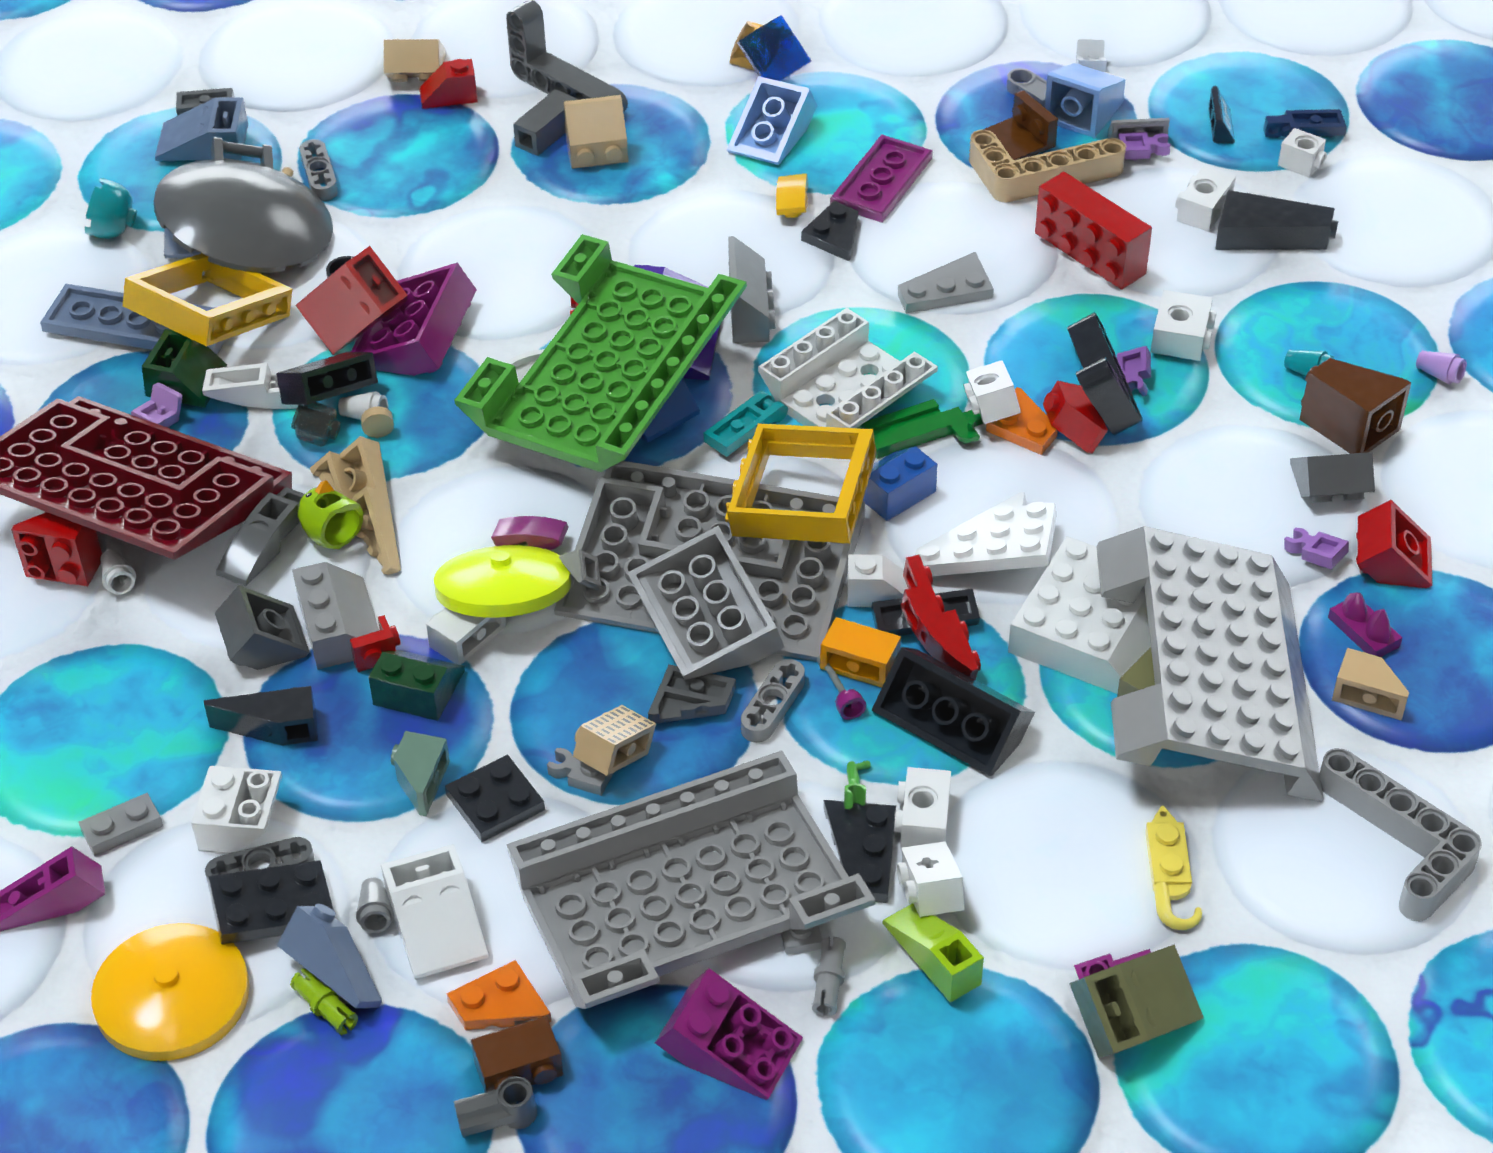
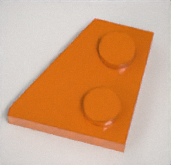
[986,387,1058,455]
[447,960,551,1030]

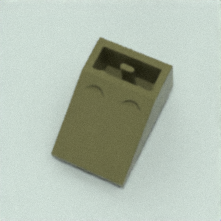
[1069,944,1204,1058]

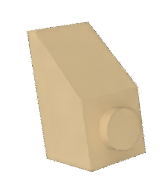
[1332,648,1409,721]

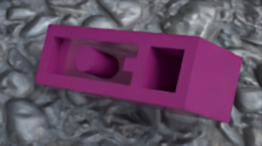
[0,846,105,931]

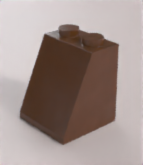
[1299,358,1411,454]

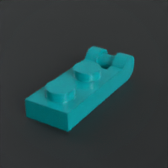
[703,391,788,457]

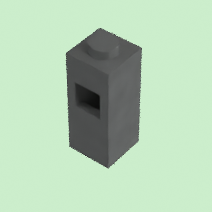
[513,89,578,156]

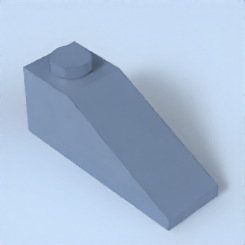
[277,904,382,1008]

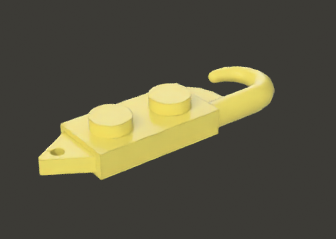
[1145,806,1202,930]

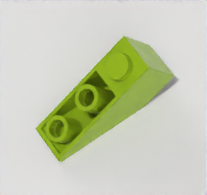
[882,903,984,1003]

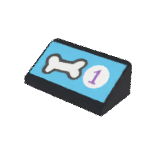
[1208,86,1235,143]

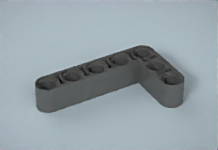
[506,0,628,112]

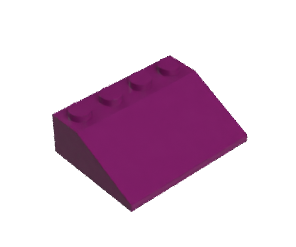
[351,262,477,376]

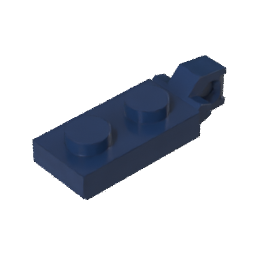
[1263,109,1347,138]

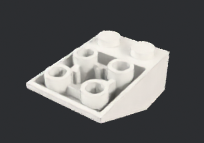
[381,844,489,979]

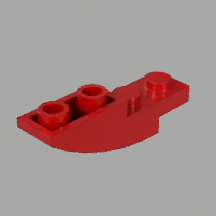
[901,554,981,680]

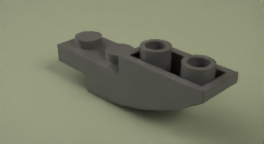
[216,487,304,586]

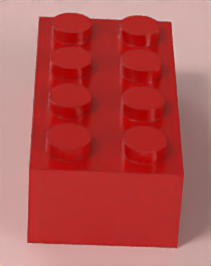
[1035,171,1152,290]

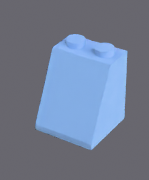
[1045,63,1126,138]

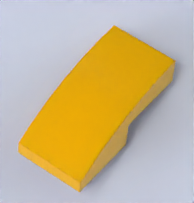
[776,173,809,218]

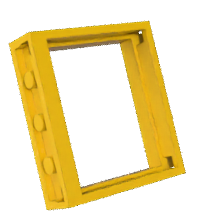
[123,253,293,346]
[725,424,877,544]

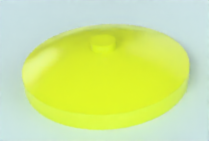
[434,545,571,618]

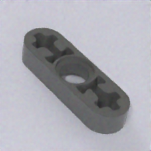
[205,837,315,883]

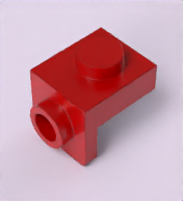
[350,615,401,672]

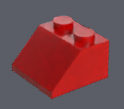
[1356,500,1432,588]

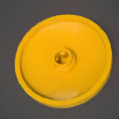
[91,923,250,1061]

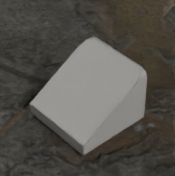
[559,549,601,590]

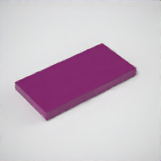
[830,134,933,223]

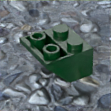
[142,329,227,408]

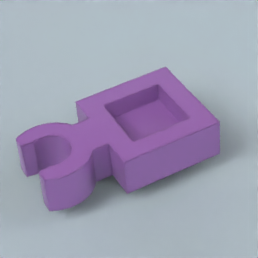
[1118,132,1171,160]
[1117,346,1151,396]
[1284,527,1349,570]

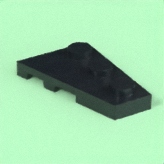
[823,800,896,903]

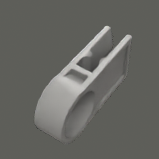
[1007,68,1047,107]

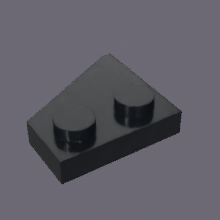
[801,201,859,261]

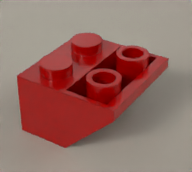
[11,512,102,587]

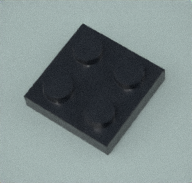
[445,754,545,842]

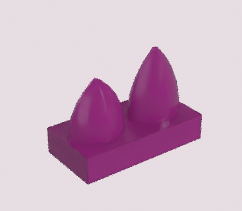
[1328,593,1402,657]

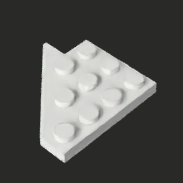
[915,492,1057,576]

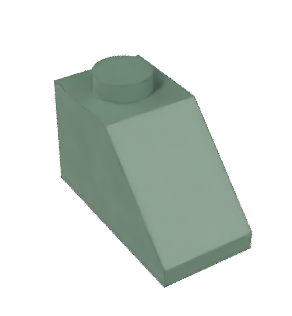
[391,731,450,816]

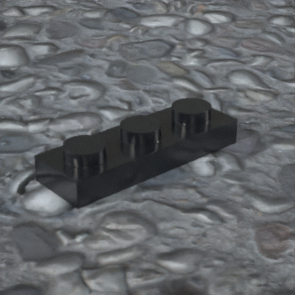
[871,589,980,636]

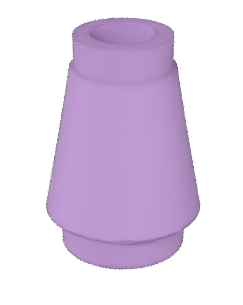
[1416,350,1467,384]

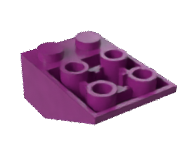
[655,968,803,1100]

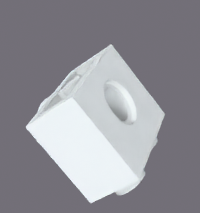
[1151,290,1217,361]

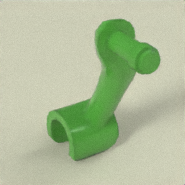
[844,760,871,809]

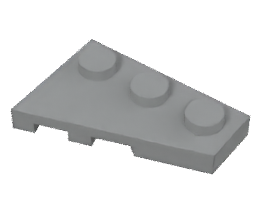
[897,251,994,313]

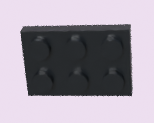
[208,860,336,944]

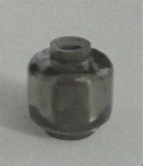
[291,402,341,447]

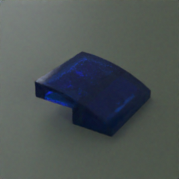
[737,15,812,81]

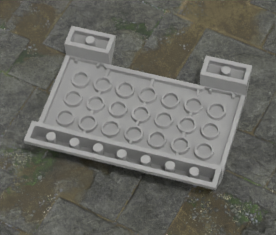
[1096,526,1323,802]
[506,751,875,1009]

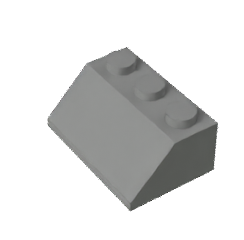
[728,236,775,343]
[292,562,379,670]

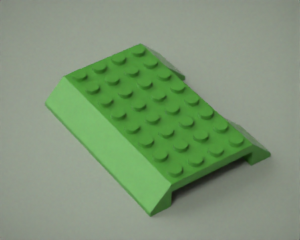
[454,234,747,472]

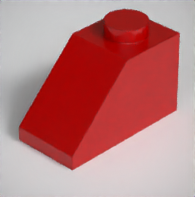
[419,59,478,109]
[1043,380,1108,454]

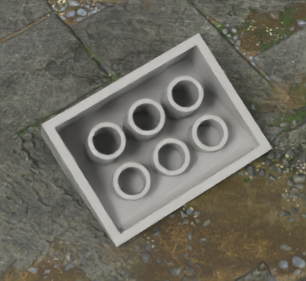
[627,525,785,680]

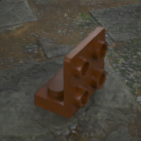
[982,90,1058,160]

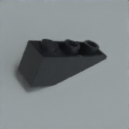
[204,686,318,746]

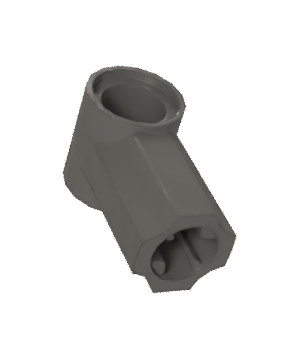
[454,1076,537,1137]

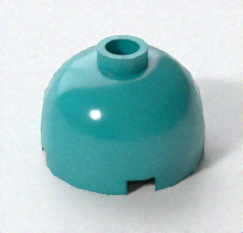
[84,178,137,239]

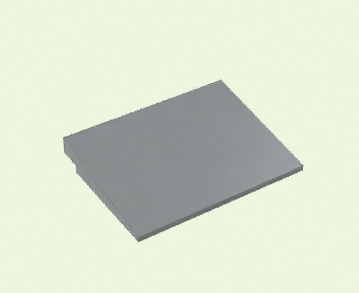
[554,461,865,662]

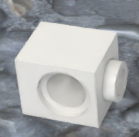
[1278,128,1327,177]

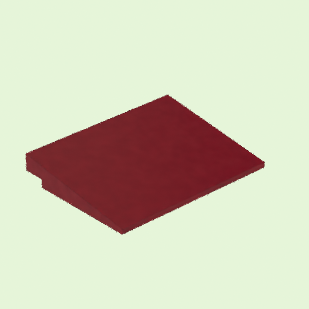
[0,396,292,560]

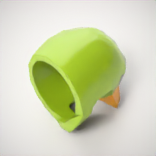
[297,480,364,549]

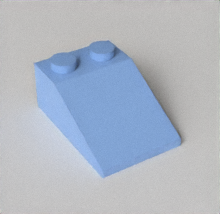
[727,76,817,165]

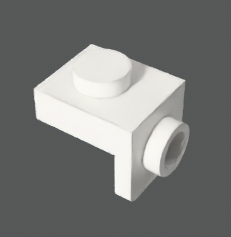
[1076,38,1106,72]

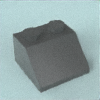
[1290,452,1375,503]
[215,585,310,670]

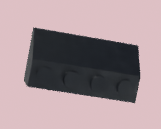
[872,647,1035,776]

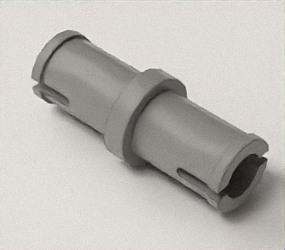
[812,936,846,1016]

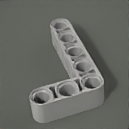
[1319,748,1482,921]

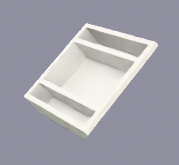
[1008,536,1151,694]

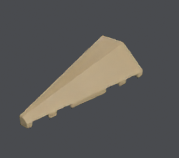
[310,436,401,575]

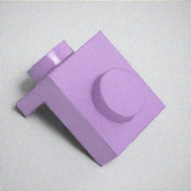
[131,382,182,428]

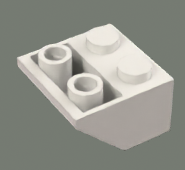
[191,766,282,853]

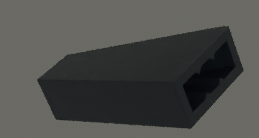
[1215,190,1338,250]

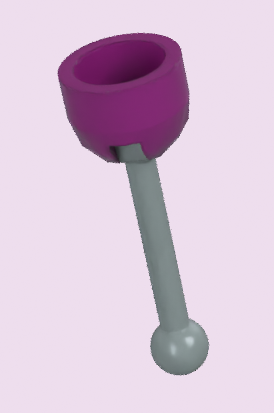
[817,655,866,720]

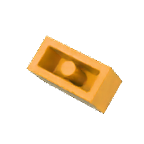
[820,617,901,688]

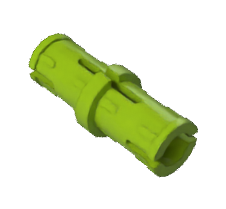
[290,968,358,1035]

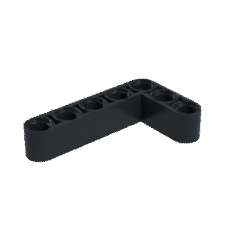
[1067,312,1143,436]

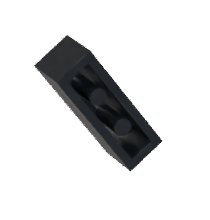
[276,352,378,405]

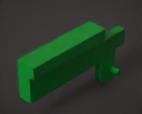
[861,399,984,459]

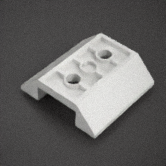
[758,308,938,428]

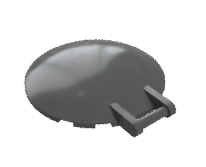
[153,137,333,273]

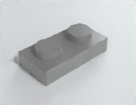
[78,793,163,856]

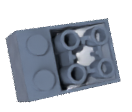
[155,97,248,162]

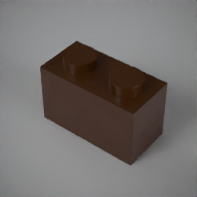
[471,1016,563,1092]

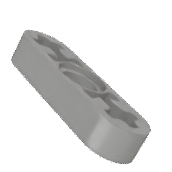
[299,139,338,201]
[741,659,805,742]

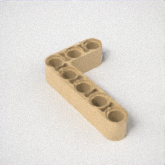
[969,130,1126,202]

